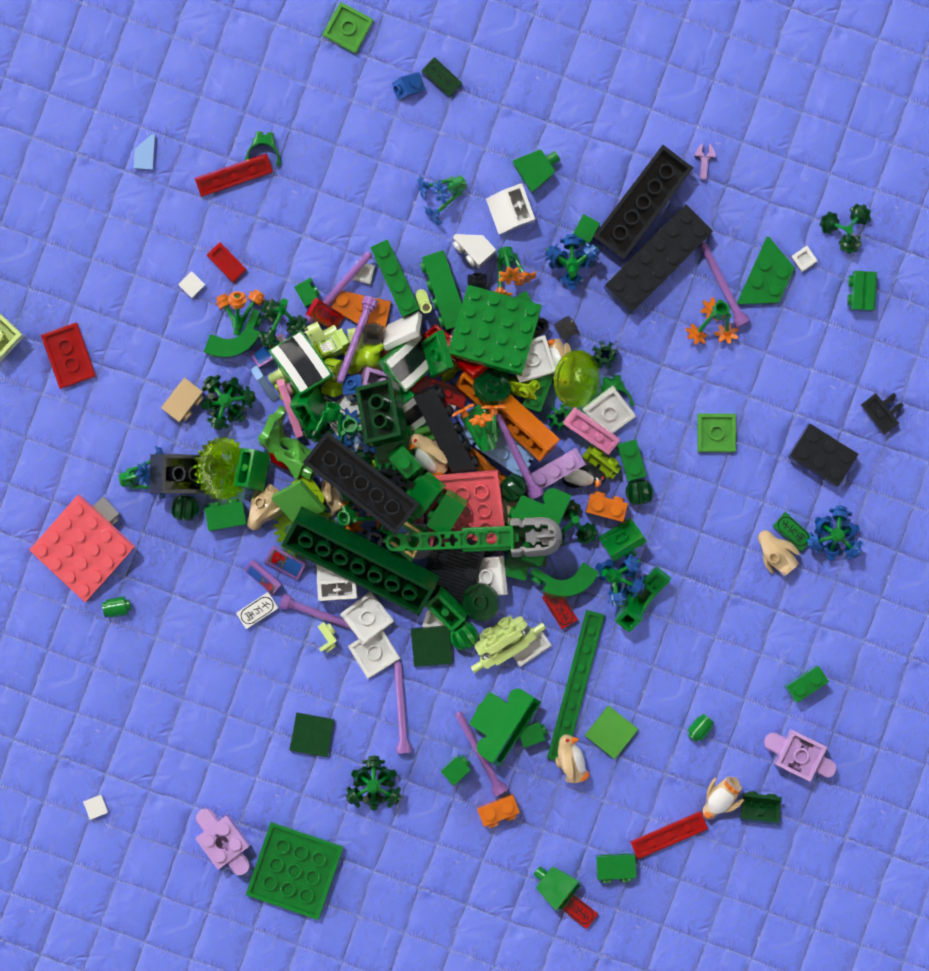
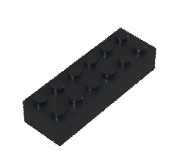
[593,145,694,261]
[604,204,713,314]
[303,431,420,535]

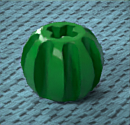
[546,404,572,433]
[450,621,478,650]

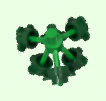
[201,375,256,430]
[346,755,401,811]

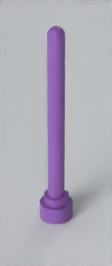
[700,242,750,328]
[304,252,372,324]
[337,296,379,384]
[496,413,544,499]
[279,593,351,630]
[394,661,412,754]
[456,711,508,797]

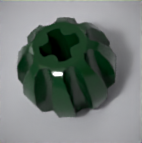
[591,340,619,369]
[500,474,527,503]
[625,479,654,505]
[170,495,199,521]

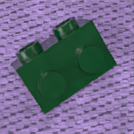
[740,791,782,825]

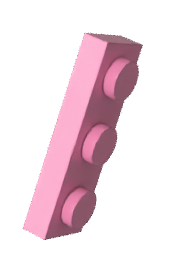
[276,378,303,438]
[563,407,620,455]

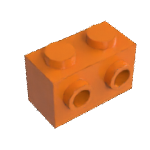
[585,491,628,522]
[477,793,520,828]

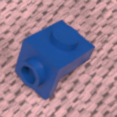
[392,72,426,100]
[342,374,362,402]

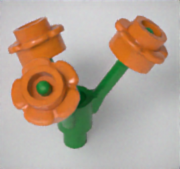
[215,289,265,335]

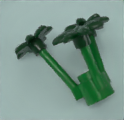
[302,402,353,450]

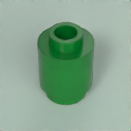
[102,596,131,618]
[687,713,714,742]

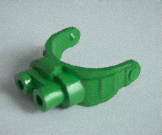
[245,131,281,167]
[600,375,634,407]

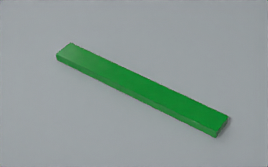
[547,610,605,761]

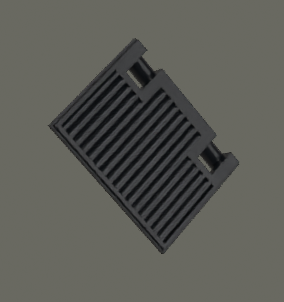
[425,535,485,605]

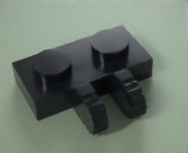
[860,393,904,435]

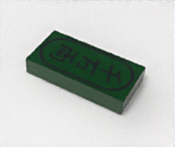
[421,57,462,97]

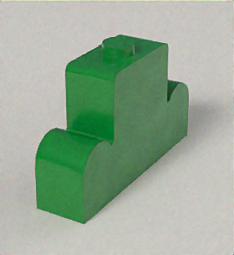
[507,488,571,568]
[470,688,541,767]

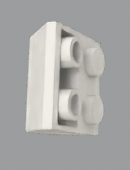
[486,183,535,235]
[453,234,496,269]
[317,564,358,601]

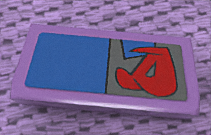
[249,332,286,369]
[264,546,307,580]
[245,560,282,595]

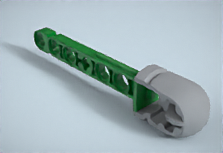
[386,517,562,557]

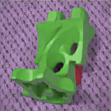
[258,405,316,480]

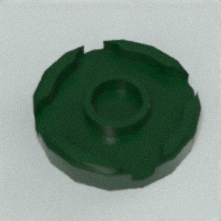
[473,369,511,405]
[462,583,500,622]

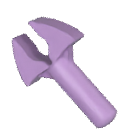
[694,143,716,181]

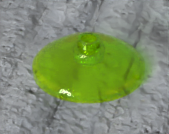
[554,350,599,408]

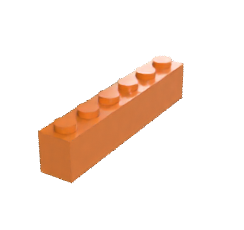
[455,372,560,461]

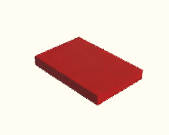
[41,322,97,389]

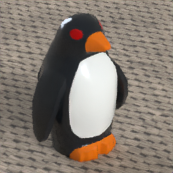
[561,458,606,488]

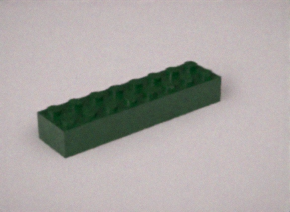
[281,506,440,616]

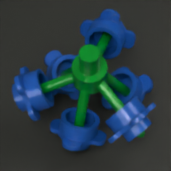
[545,234,599,290]
[807,505,863,561]
[595,554,645,607]

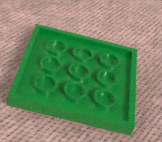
[449,285,542,376]
[246,821,344,920]

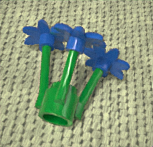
[417,175,467,226]
[334,408,382,453]
[119,446,165,500]

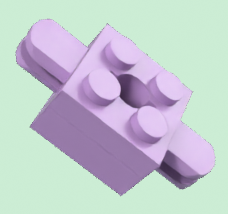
[764,729,836,782]
[195,808,251,875]

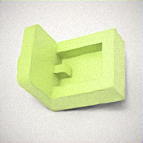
[317,622,338,652]

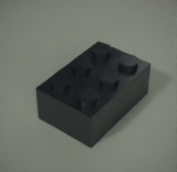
[787,423,859,487]
[150,454,212,494]

